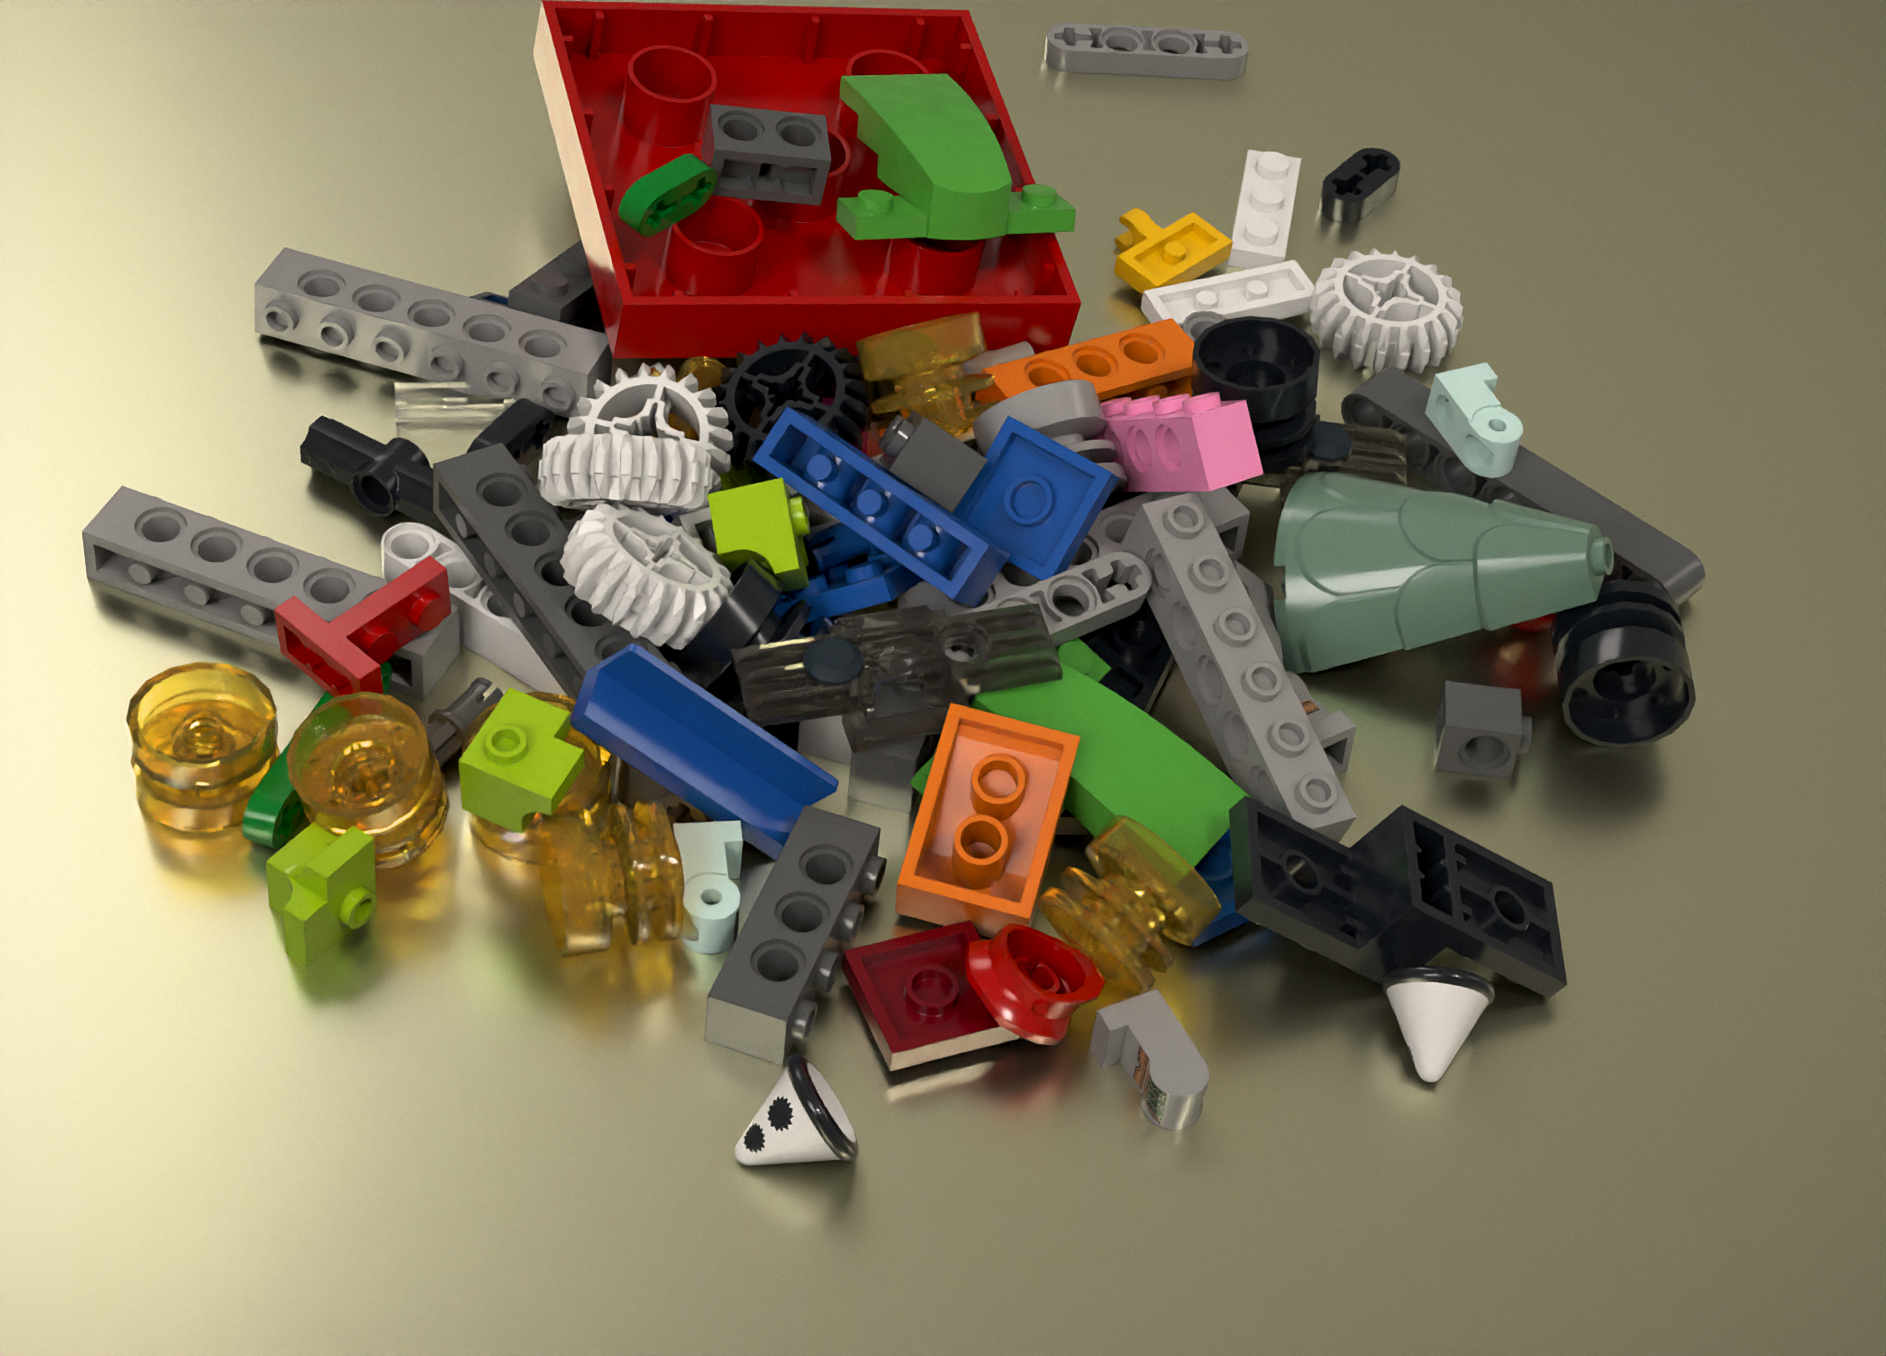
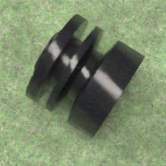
[1191,316,1320,474]
[667,557,838,728]
[1549,579,1696,748]

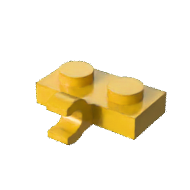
[1113,208,1233,295]

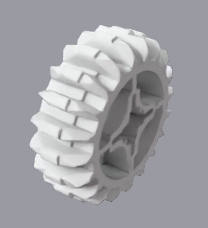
[1309,248,1463,374]
[567,362,733,520]
[538,433,713,516]
[560,503,734,650]

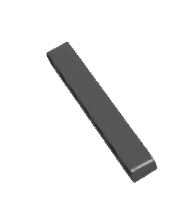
[1341,368,1706,607]

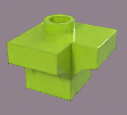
[707,478,810,592]
[459,687,585,835]
[266,822,377,967]

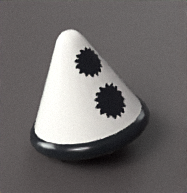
[1380,965,1496,1082]
[735,1054,859,1166]

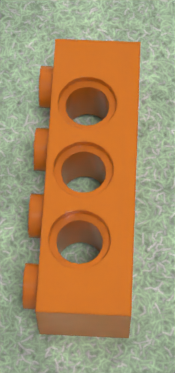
[970,318,1194,419]

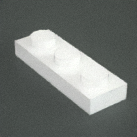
[1227,149,1301,269]
[1141,260,1315,328]

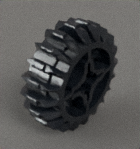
[711,331,874,482]

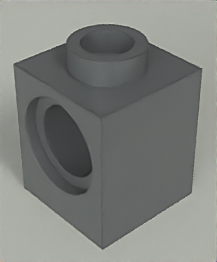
[1434,681,1532,779]

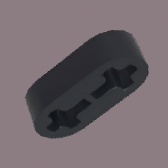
[1319,148,1400,224]
[466,398,555,466]

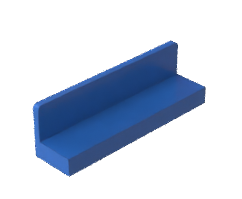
[570,643,839,860]

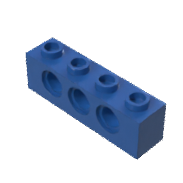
[752,406,1011,608]

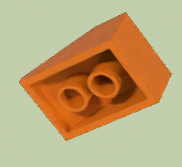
[895,703,1081,939]

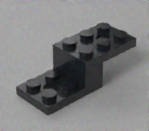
[1229,795,1567,998]

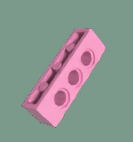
[1091,392,1264,492]

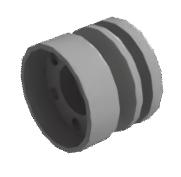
[972,380,1128,501]

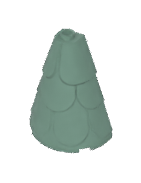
[1274,472,1614,673]

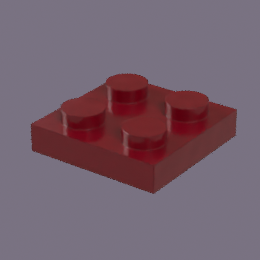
[842,920,1020,1071]

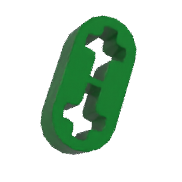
[618,153,717,237]

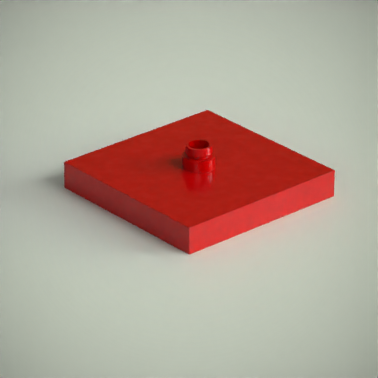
[533,0,1081,358]

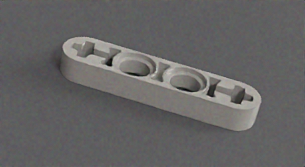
[1044,23,1249,80]
[931,551,1152,684]

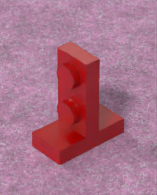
[274,556,452,724]

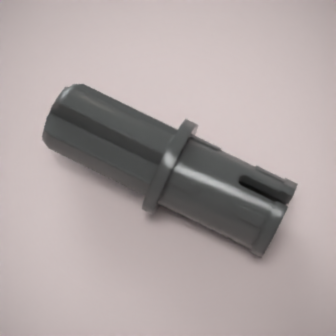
[395,677,504,785]

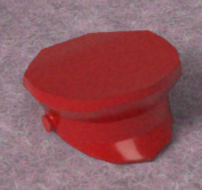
[964,923,1106,1046]

